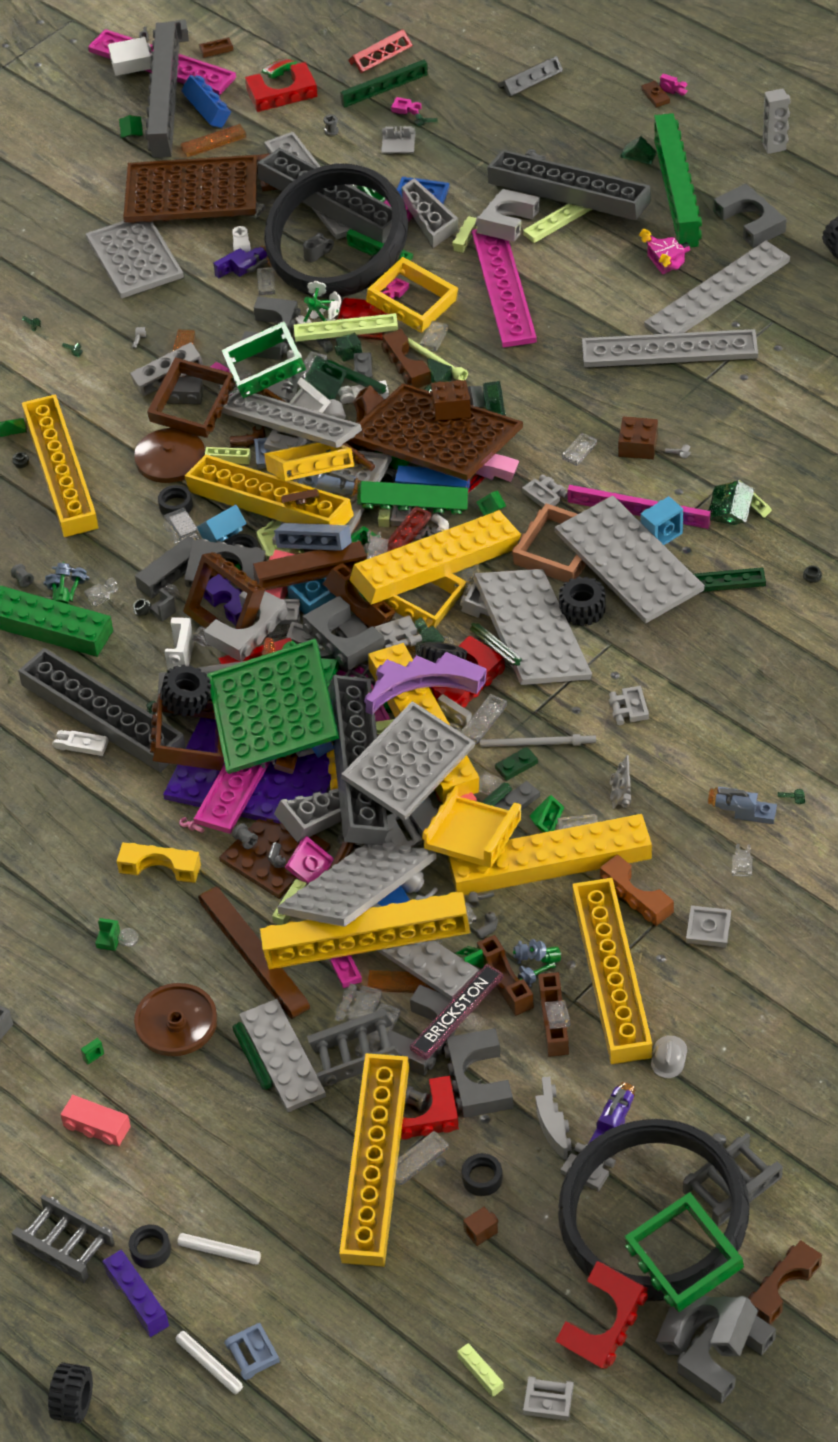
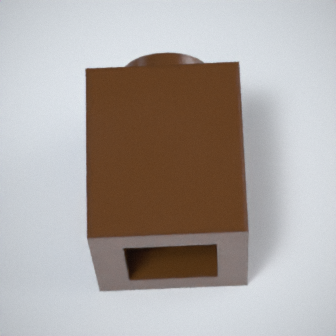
[463,1207,499,1246]

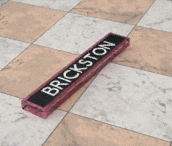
[410,964,503,1060]

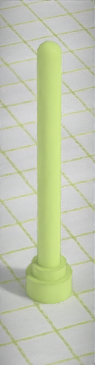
[408,338,468,380]

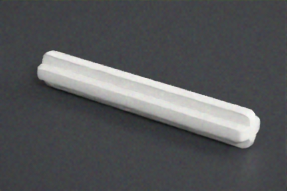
[178,1233,261,1264]
[176,1331,243,1394]

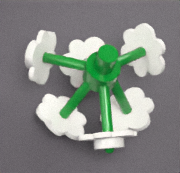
[295,281,341,324]

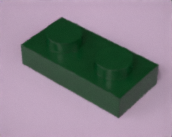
[495,747,538,781]

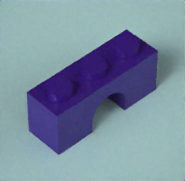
[203,574,242,626]

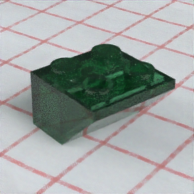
[304,356,347,400]
[708,480,754,525]

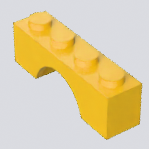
[116,842,201,883]

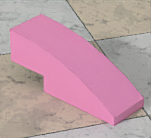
[476,454,519,482]

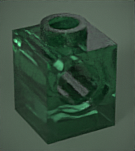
[334,333,362,362]

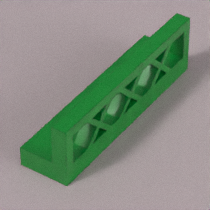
[346,229,413,261]

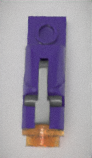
[213,246,269,279]
[588,1082,635,1144]

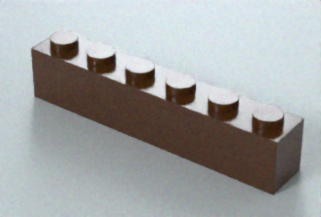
[253,541,367,591]

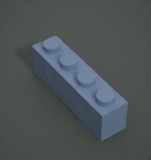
[274,523,352,550]

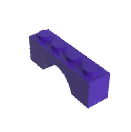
[103,1249,169,1337]

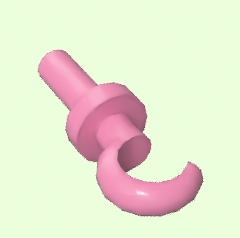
[179,817,204,833]

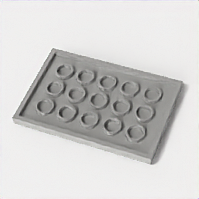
[86,221,184,299]
[341,701,475,821]

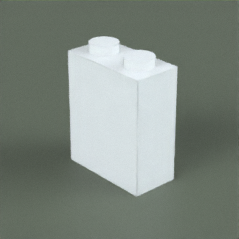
[108,37,153,76]

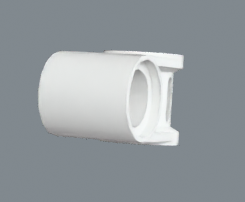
[232,226,251,253]

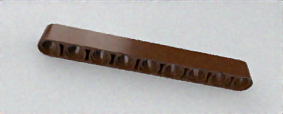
[198,886,310,1019]

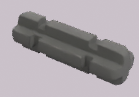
[316,338,333,353]

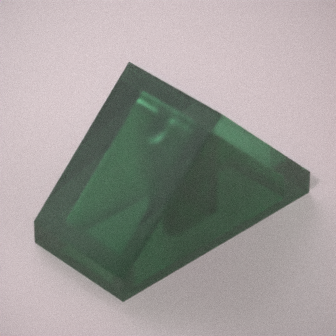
[620,136,657,164]
[427,359,452,383]
[483,381,505,416]

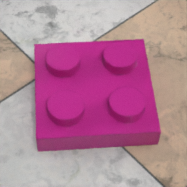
[285,836,334,885]

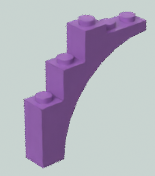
[364,652,487,715]

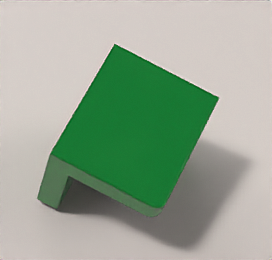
[119,115,143,138]
[476,491,506,516]
[95,918,121,951]

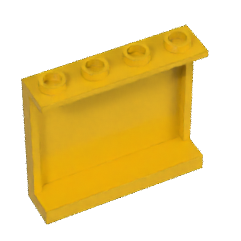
[422,786,521,868]

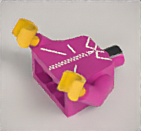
[639,229,690,275]

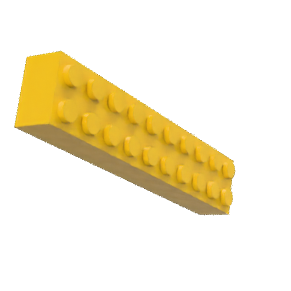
[22,394,99,537]
[185,455,354,525]
[350,510,521,605]
[368,643,479,804]
[448,814,652,895]
[573,878,652,1064]
[260,892,470,970]
[339,1053,409,1267]

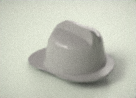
[651,1036,687,1078]

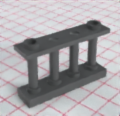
[307,1008,401,1087]
[683,1133,783,1227]
[12,1195,115,1283]

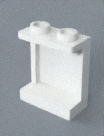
[289,378,331,413]
[165,617,194,670]

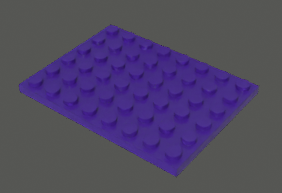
[163,718,333,824]

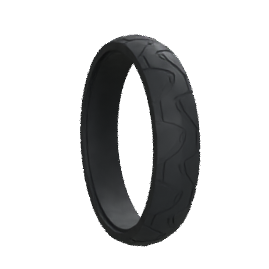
[264,163,408,298]
[558,1119,750,1301]

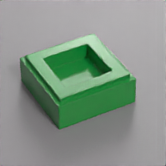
[81,1038,104,1065]

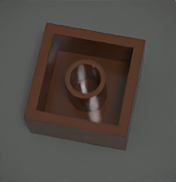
[431,380,471,420]
[618,416,658,460]

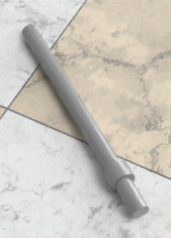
[480,734,596,747]

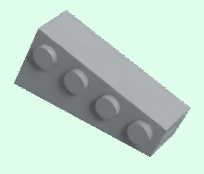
[402,178,458,248]
[274,789,342,843]

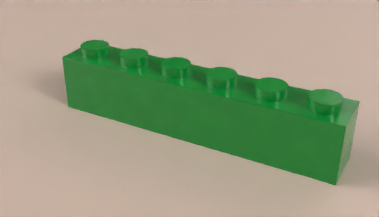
[357,481,468,515]

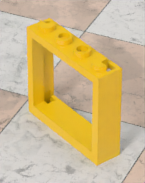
[366,257,458,333]
[264,442,354,481]
[384,573,467,632]

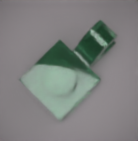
[415,617,445,643]

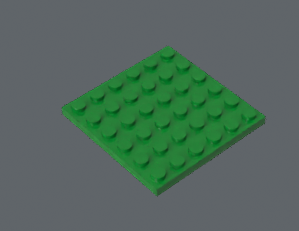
[207,639,339,774]

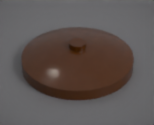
[134,428,205,483]
[134,983,217,1056]

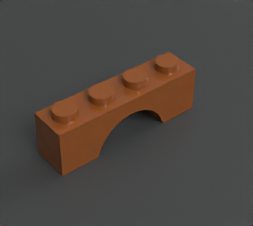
[600,854,674,926]

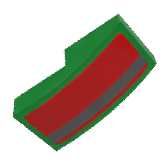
[261,58,297,79]

